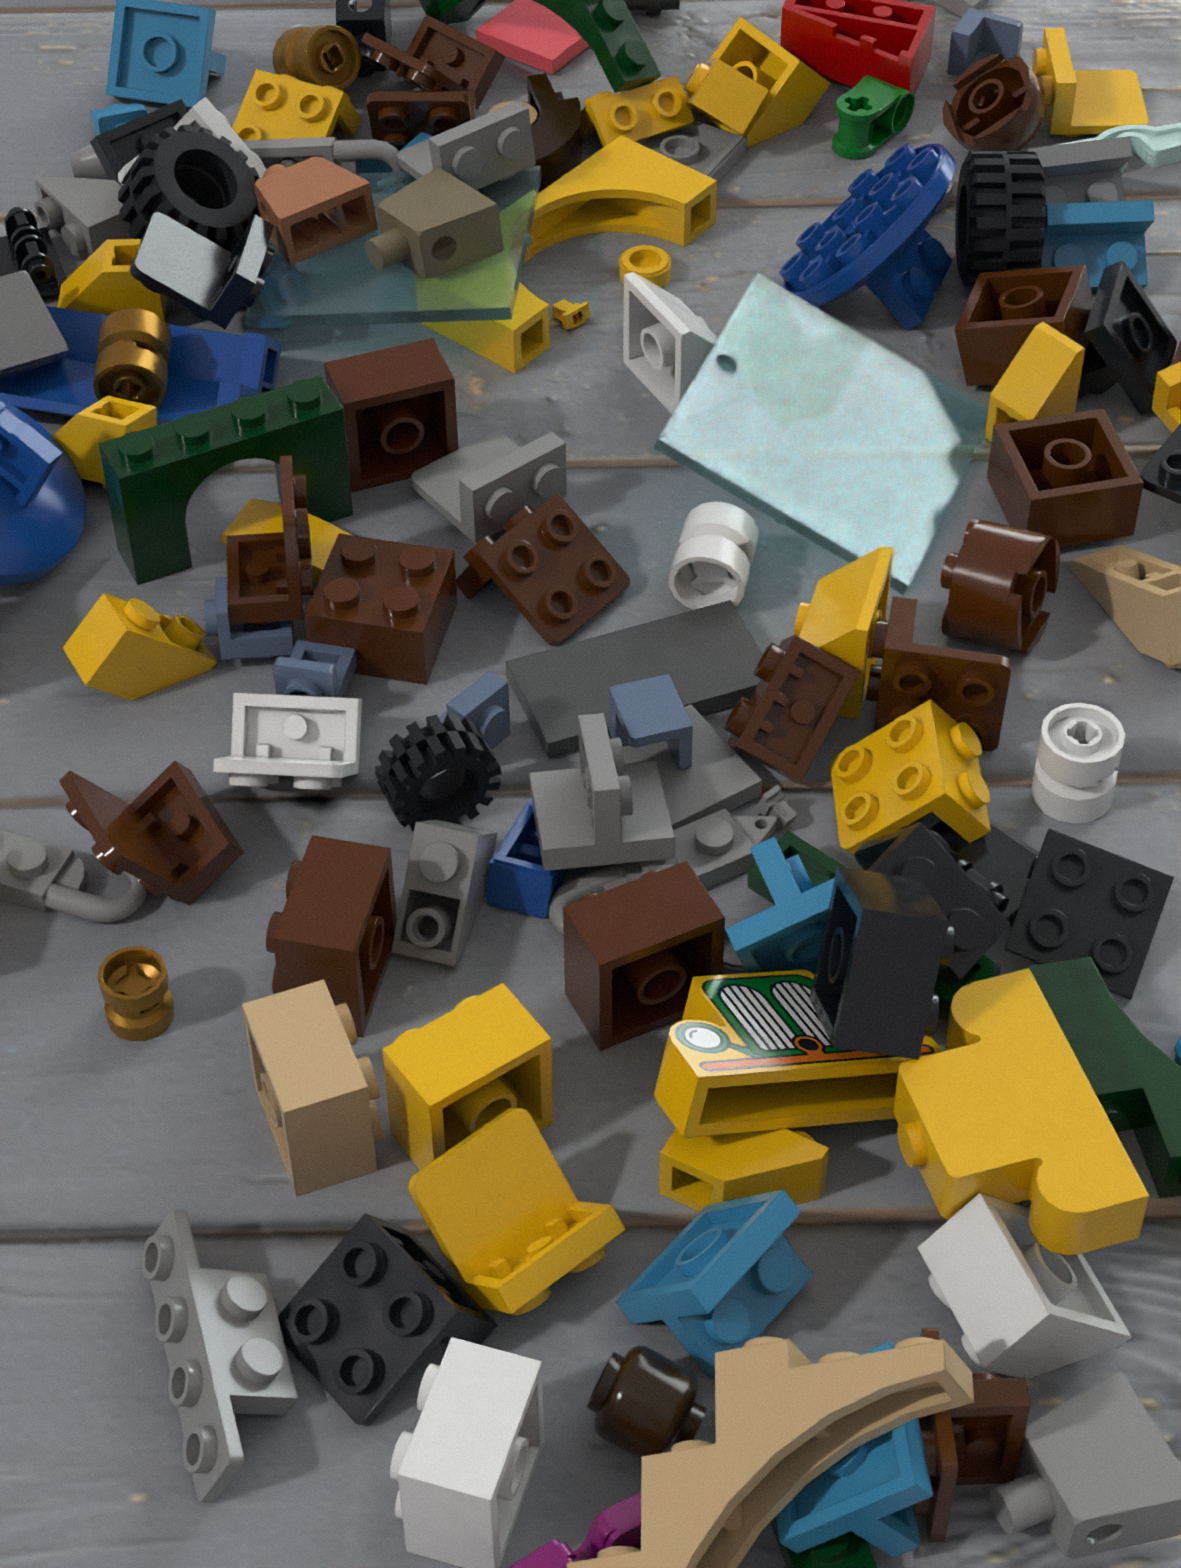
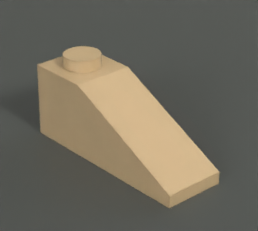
[1070,544,1181,668]

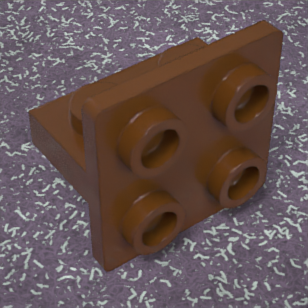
[913,1328,1030,1542]

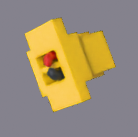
[552,299,590,330]

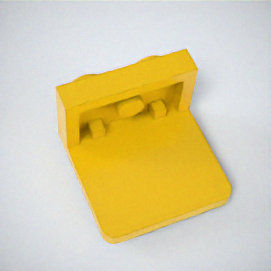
[1032,28,1149,137]
[232,69,362,140]
[830,699,991,855]
[408,1108,626,1315]

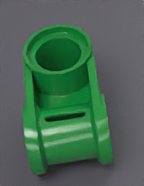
[832,75,915,160]

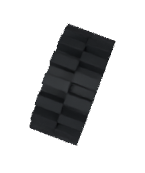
[375,714,502,832]

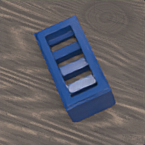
[486,798,569,918]

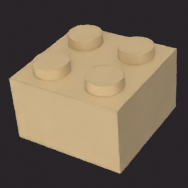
[242,979,384,1197]

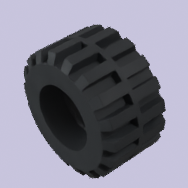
[118,125,261,252]
[955,151,1046,286]

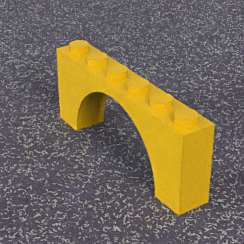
[416,135,717,374]

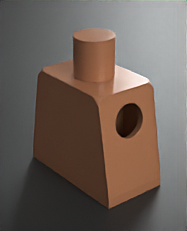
[254,157,378,266]

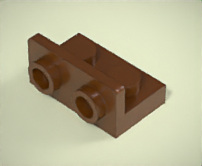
[724,635,860,783]

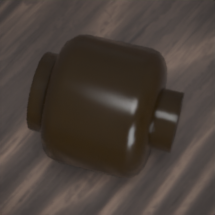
[586,1345,707,1458]

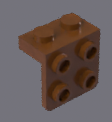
[361,15,506,109]
[367,91,476,151]
[227,455,314,625]
[456,493,630,646]
[866,596,1012,752]
[59,761,244,906]

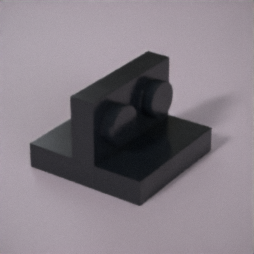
[1077,260,1177,415]

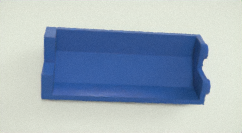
[0,306,282,425]

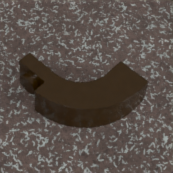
[477,73,582,213]

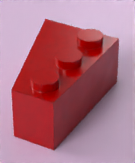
[780,0,936,95]

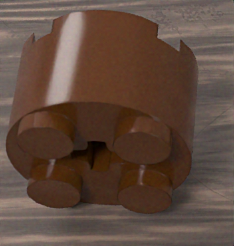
[940,519,1060,653]

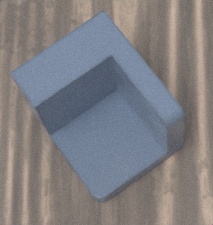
[947,8,1023,76]
[608,674,693,770]

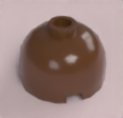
[943,54,1046,151]

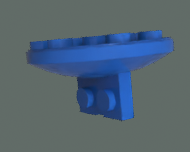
[779,143,956,330]
[0,399,86,586]

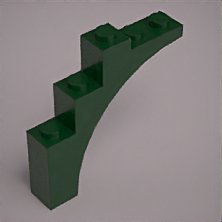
[1024,957,1181,1199]

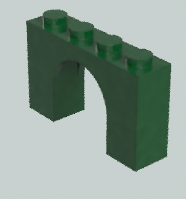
[99,375,353,585]

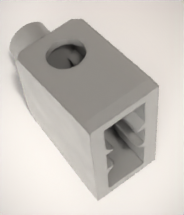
[0,270,69,378]
[990,1370,1181,1559]

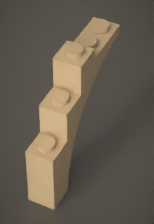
[567,1336,974,1568]

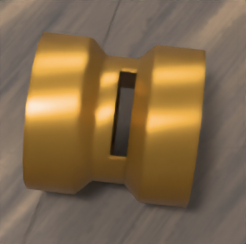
[98,946,174,1041]

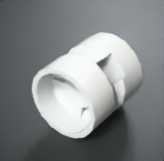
[669,501,759,610]
[1031,703,1125,824]

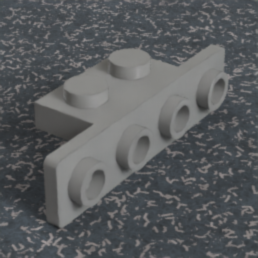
[142,1209,298,1502]

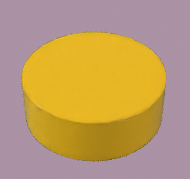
[619,245,671,288]

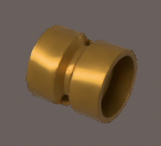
[273,25,361,90]
[93,308,172,407]

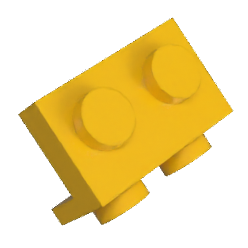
[581,75,694,147]

